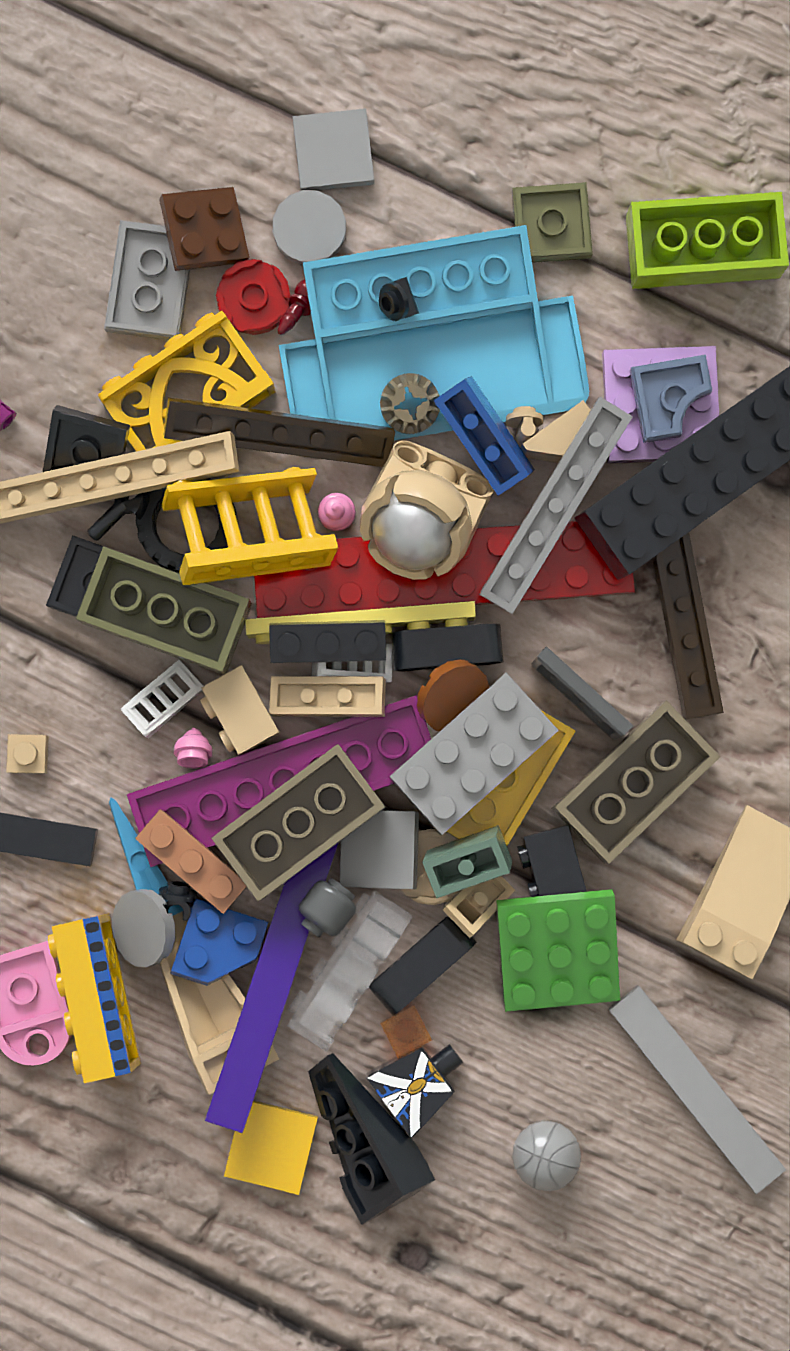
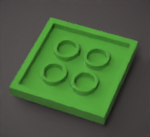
[496,889,620,1012]

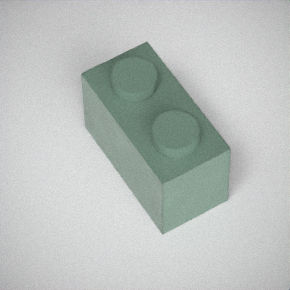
[422,825,512,898]

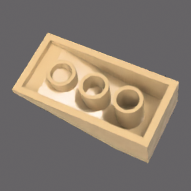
[676,805,790,979]

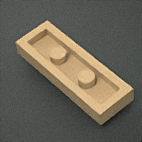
[269,676,386,717]

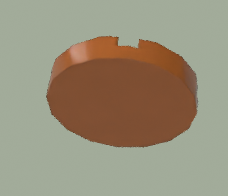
[417,659,490,732]

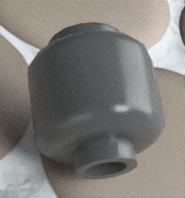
[299,878,356,938]

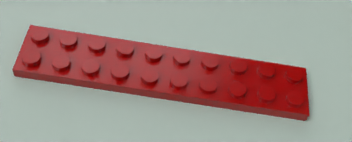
[254,521,635,618]

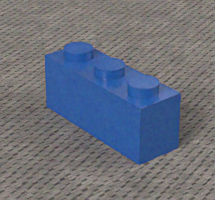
[434,376,535,496]

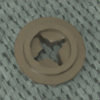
[380,373,440,434]

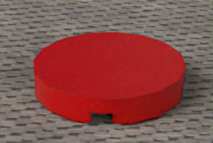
[216,259,291,335]

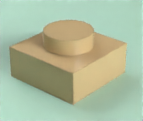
[6,734,49,774]

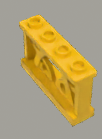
[98,311,276,452]

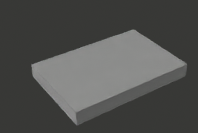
[104,220,190,340]

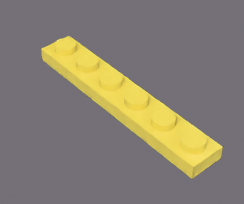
[245,601,476,644]

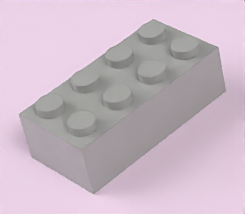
[390,672,559,835]

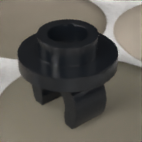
[158,881,197,921]

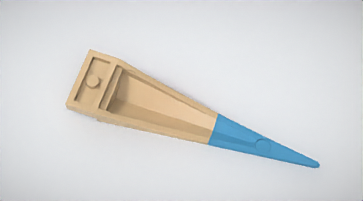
[109,798,279,1095]

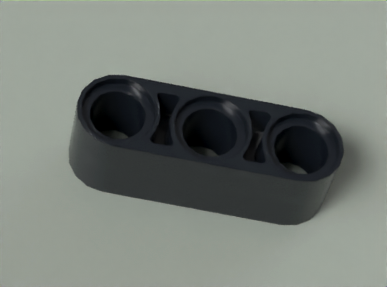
[391,624,504,672]
[368,916,477,1016]

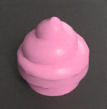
[318,493,356,531]
[174,728,212,769]

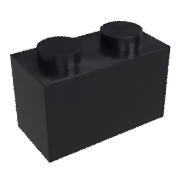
[517,825,587,897]

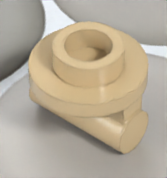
[506,406,543,448]

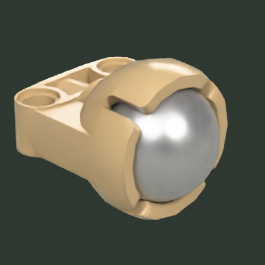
[360,441,494,579]

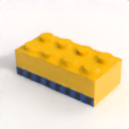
[48,913,141,1083]

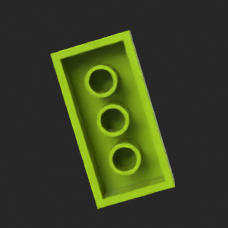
[626,192,789,289]

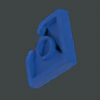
[170,899,268,986]

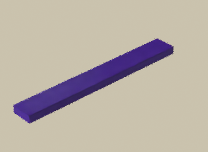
[205,842,339,1134]

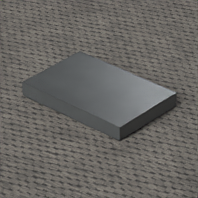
[531,646,633,740]

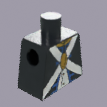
[366,1044,463,1138]

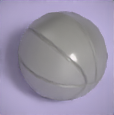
[512,1120,581,1191]

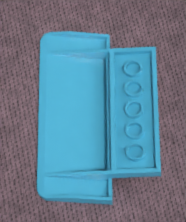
[279,225,589,441]

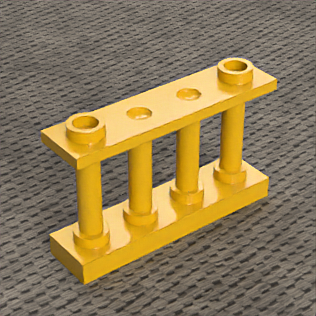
[162,467,338,585]

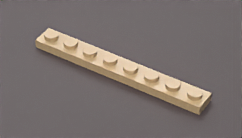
[0,431,240,524]

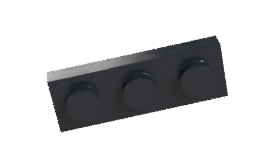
[269,620,386,663]

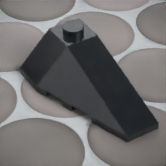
[308,1053,436,1225]

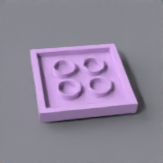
[602,346,719,463]

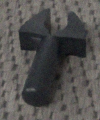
[87,492,150,541]

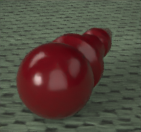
[278,279,311,335]

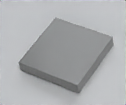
[292,108,374,191]
[340,811,419,889]

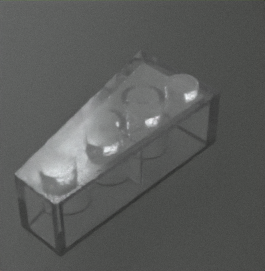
[287,890,413,1052]

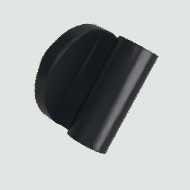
[379,277,419,321]

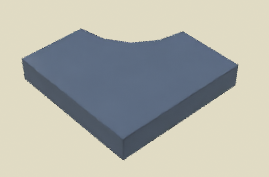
[630,355,712,443]

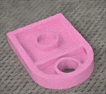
[0,941,72,1066]

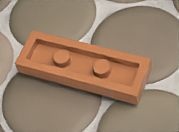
[135,809,247,914]

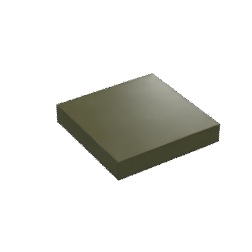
[512,182,593,263]

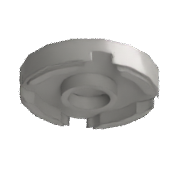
[272,190,346,265]
[112,889,175,968]

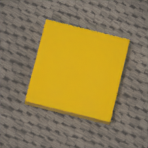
[224,1101,318,1195]

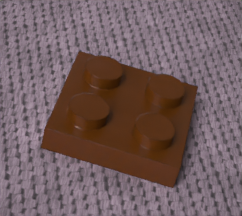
[159,187,250,271]

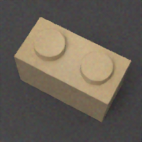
[200,665,281,755]

